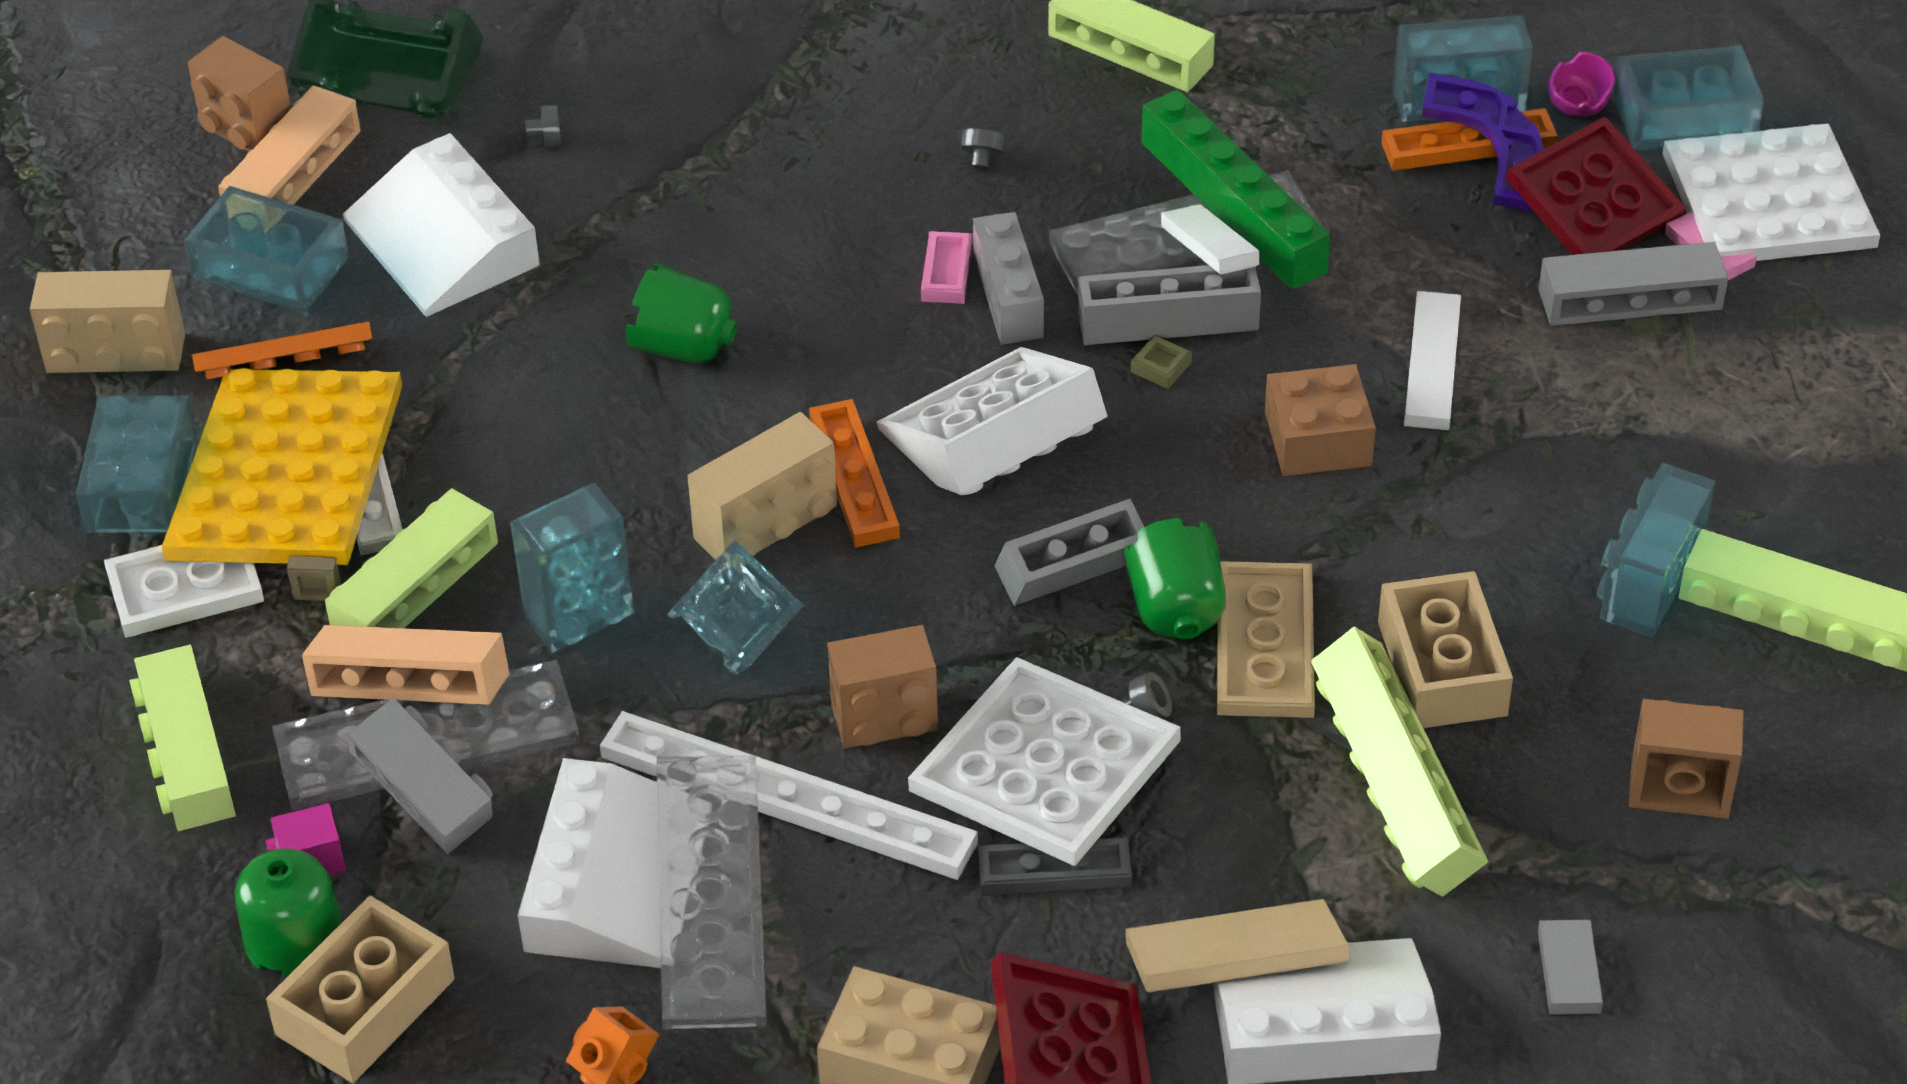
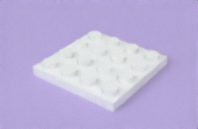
[1663,124,1880,261]
[908,657,1181,866]

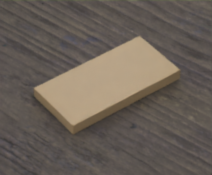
[1217,561,1315,718]
[1125,899,1349,992]

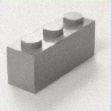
[973,212,1044,345]
[994,499,1144,606]
[348,697,493,855]

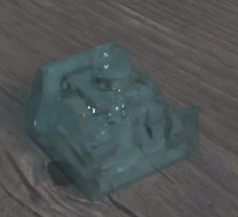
[667,540,804,674]

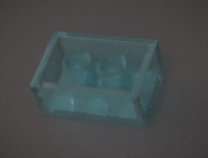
[1393,15,1533,122]
[1613,45,1764,150]
[184,186,349,313]
[76,396,197,533]
[1597,462,1716,638]
[510,483,634,653]

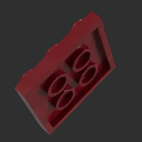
[1505,116,1687,255]
[990,952,1151,1084]

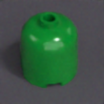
[626,262,738,365]
[1123,518,1226,639]
[235,848,342,977]

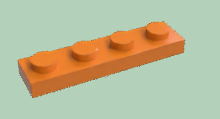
[1381,108,1558,171]
[192,322,372,380]
[809,399,900,548]

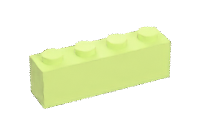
[1048,0,1215,92]
[325,488,498,629]
[129,644,236,831]

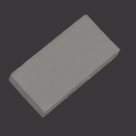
[1538,920,1603,1014]

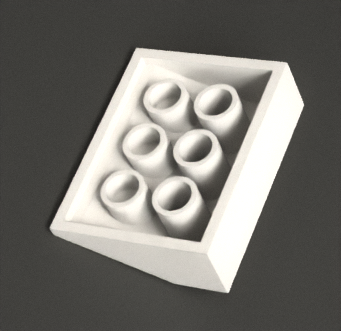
[343,133,540,317]
[877,347,1108,495]
[518,758,713,970]
[1213,938,1441,1084]

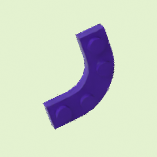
[1421,72,1543,212]

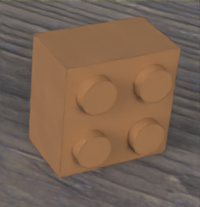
[187,36,291,152]
[1265,364,1376,477]
[828,625,938,749]
[1629,699,1743,819]

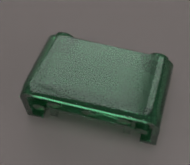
[286,0,484,120]

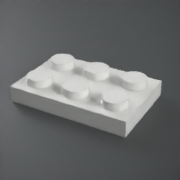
[104,545,264,638]

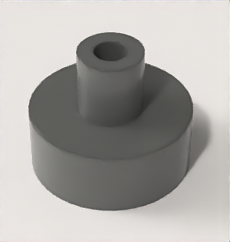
[525,105,562,148]
[961,129,1005,169]
[1121,672,1172,719]

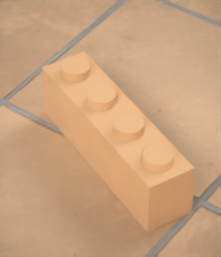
[218,86,361,233]
[302,625,510,705]

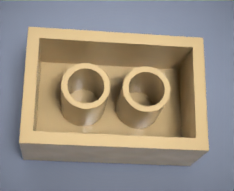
[30,270,185,373]
[688,411,837,570]
[1378,571,1513,728]
[266,895,455,1084]
[817,966,1000,1084]

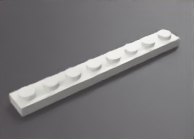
[600,711,978,880]

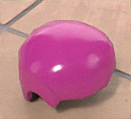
[1547,52,1616,117]

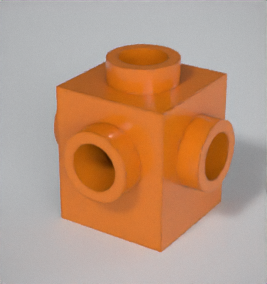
[566,1006,660,1084]

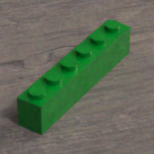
[1142,89,1330,289]

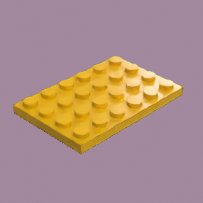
[162,368,402,565]

